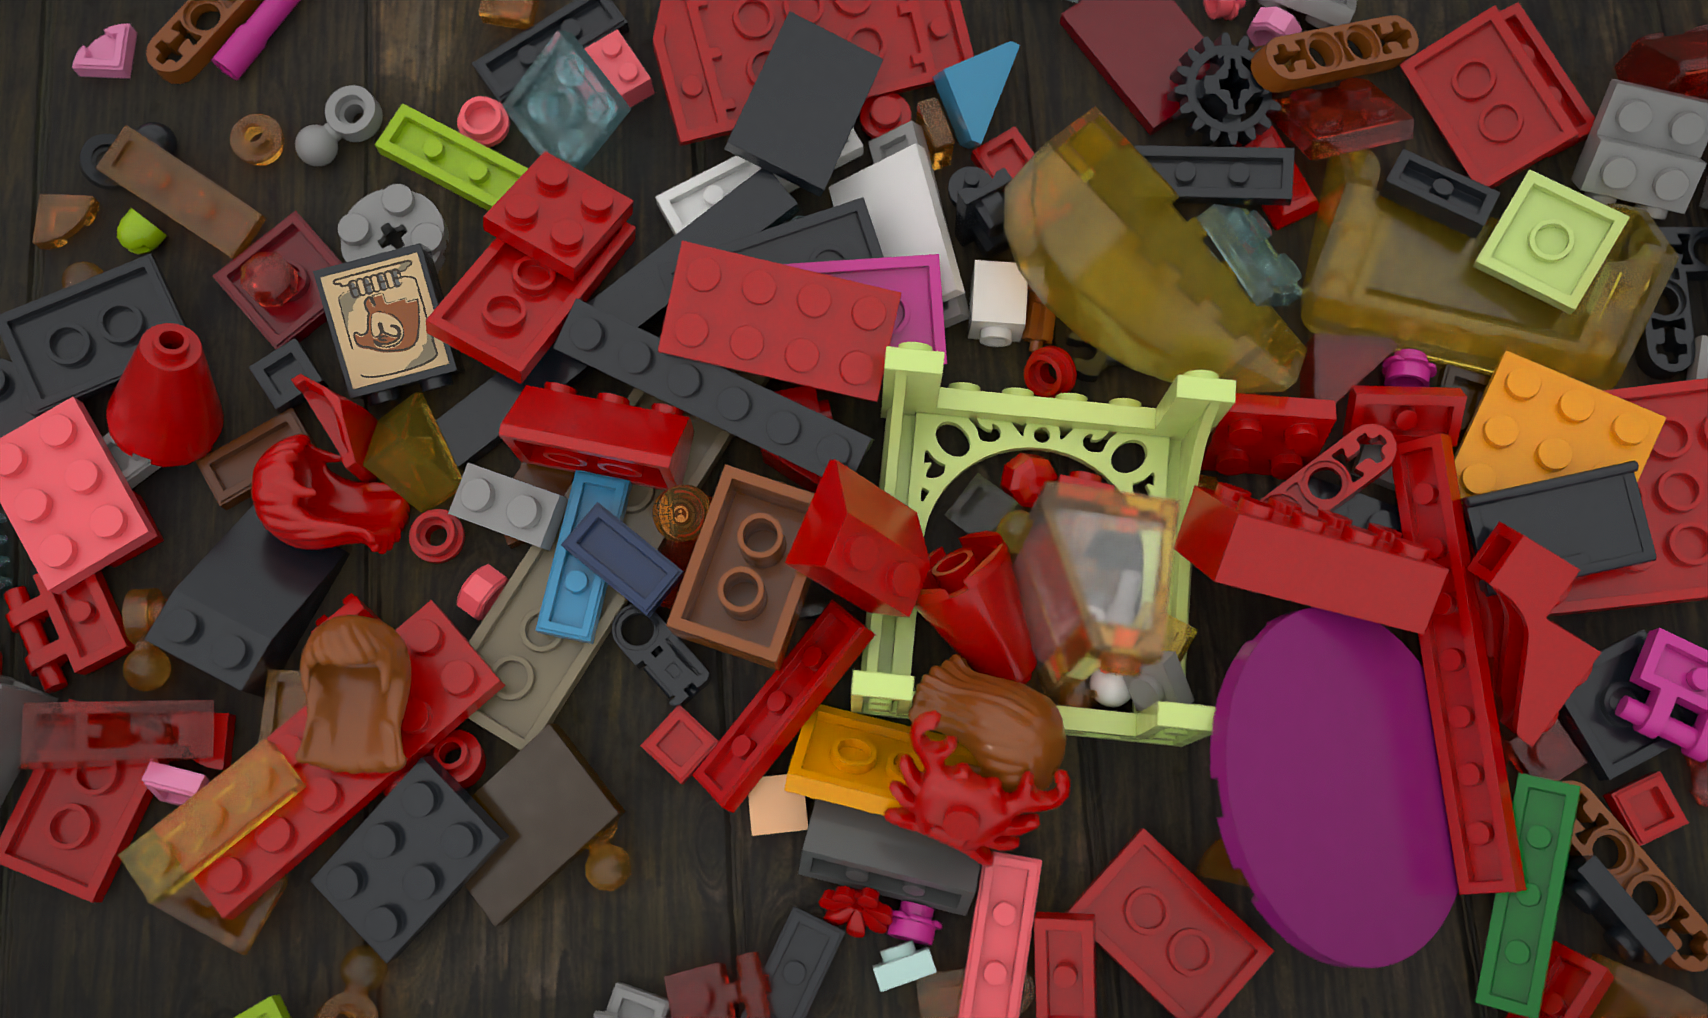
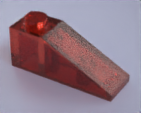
[18,700,214,770]

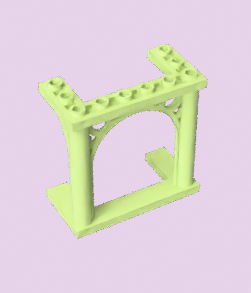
[851,342,1236,747]

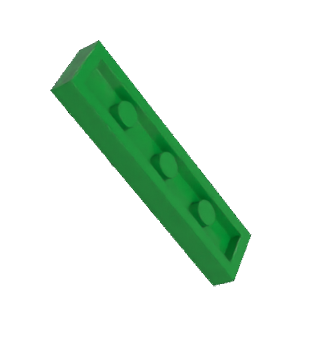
[1475,773,1581,1018]

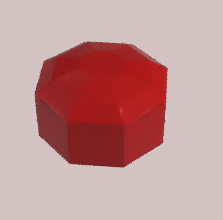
[1000,453,1058,508]

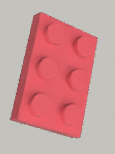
[0,397,158,595]

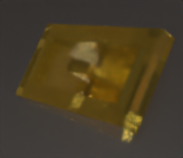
[363,392,462,513]

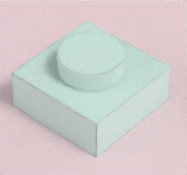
[873,940,937,992]

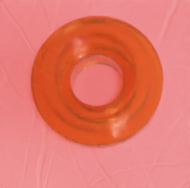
[230,114,284,165]

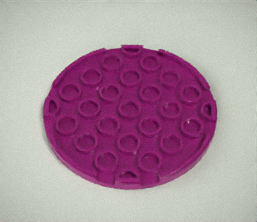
[1210,607,1459,968]

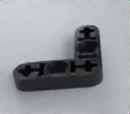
[1624,227,1708,380]

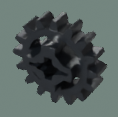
[1167,33,1282,147]

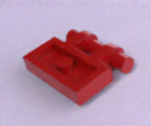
[3,570,136,693]

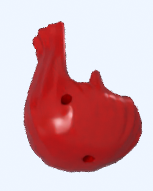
[251,434,410,554]

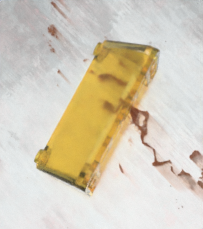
[1300,140,1679,391]

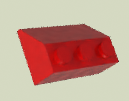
[498,382,695,491]

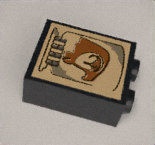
[313,243,465,407]

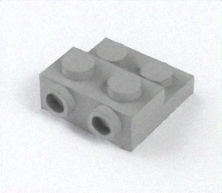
[1571,79,1708,219]

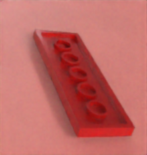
[157,600,506,920]

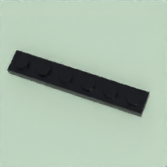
[553,298,874,477]

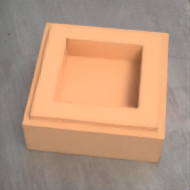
[748,774,809,836]

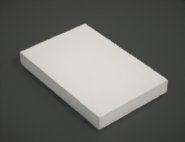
[829,143,965,303]

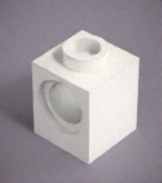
[968,260,1029,347]

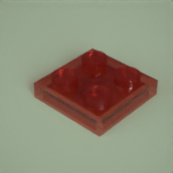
[1271,78,1414,161]

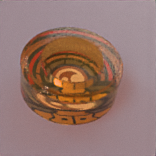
[653,484,711,542]

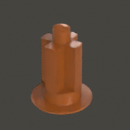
[1022,286,1068,353]

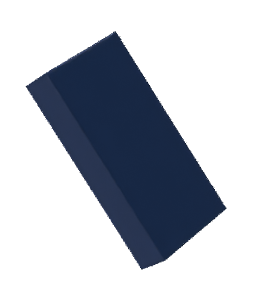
[561,502,685,618]

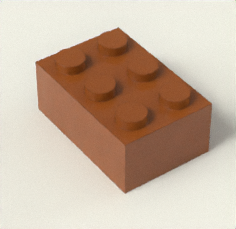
[666,464,814,671]

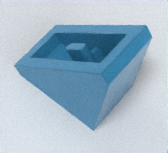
[933,41,1020,149]

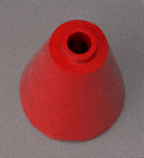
[106,323,224,467]
[914,531,1037,685]

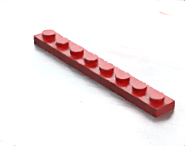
[1392,433,1526,895]

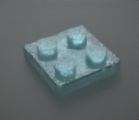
[502,30,631,171]
[1197,204,1305,306]

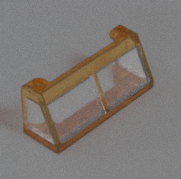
[1010,481,1179,709]

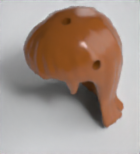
[295,614,411,774]
[908,654,1066,793]

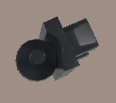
[948,166,1018,260]

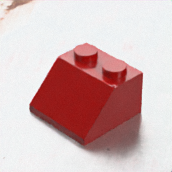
[785,460,931,618]

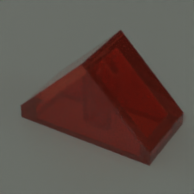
[1300,334,1398,404]

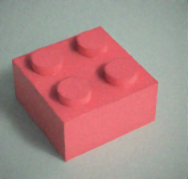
[563,29,655,125]

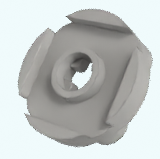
[338,184,449,273]

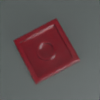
[213,211,342,349]

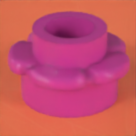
[1382,349,1437,387]
[887,901,942,946]

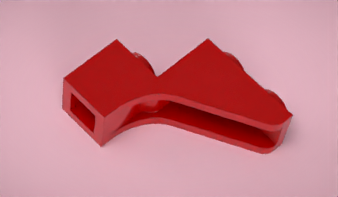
[1466,521,1601,747]

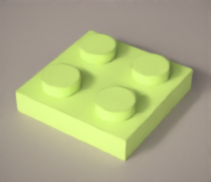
[1473,169,1630,315]

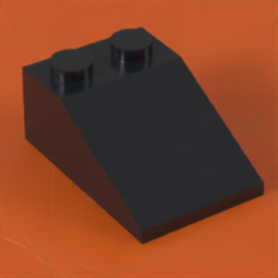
[144,505,350,699]

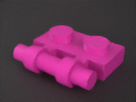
[1615,628,1708,762]

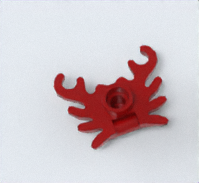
[884,710,1071,867]

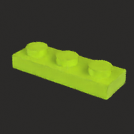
[375,103,528,211]

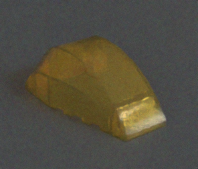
[1004,106,1307,393]

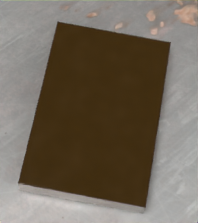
[465,723,626,927]

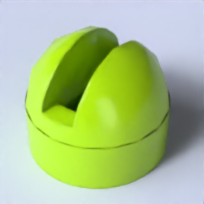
[117,208,167,255]

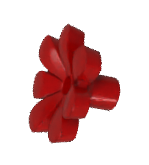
[819,886,893,938]

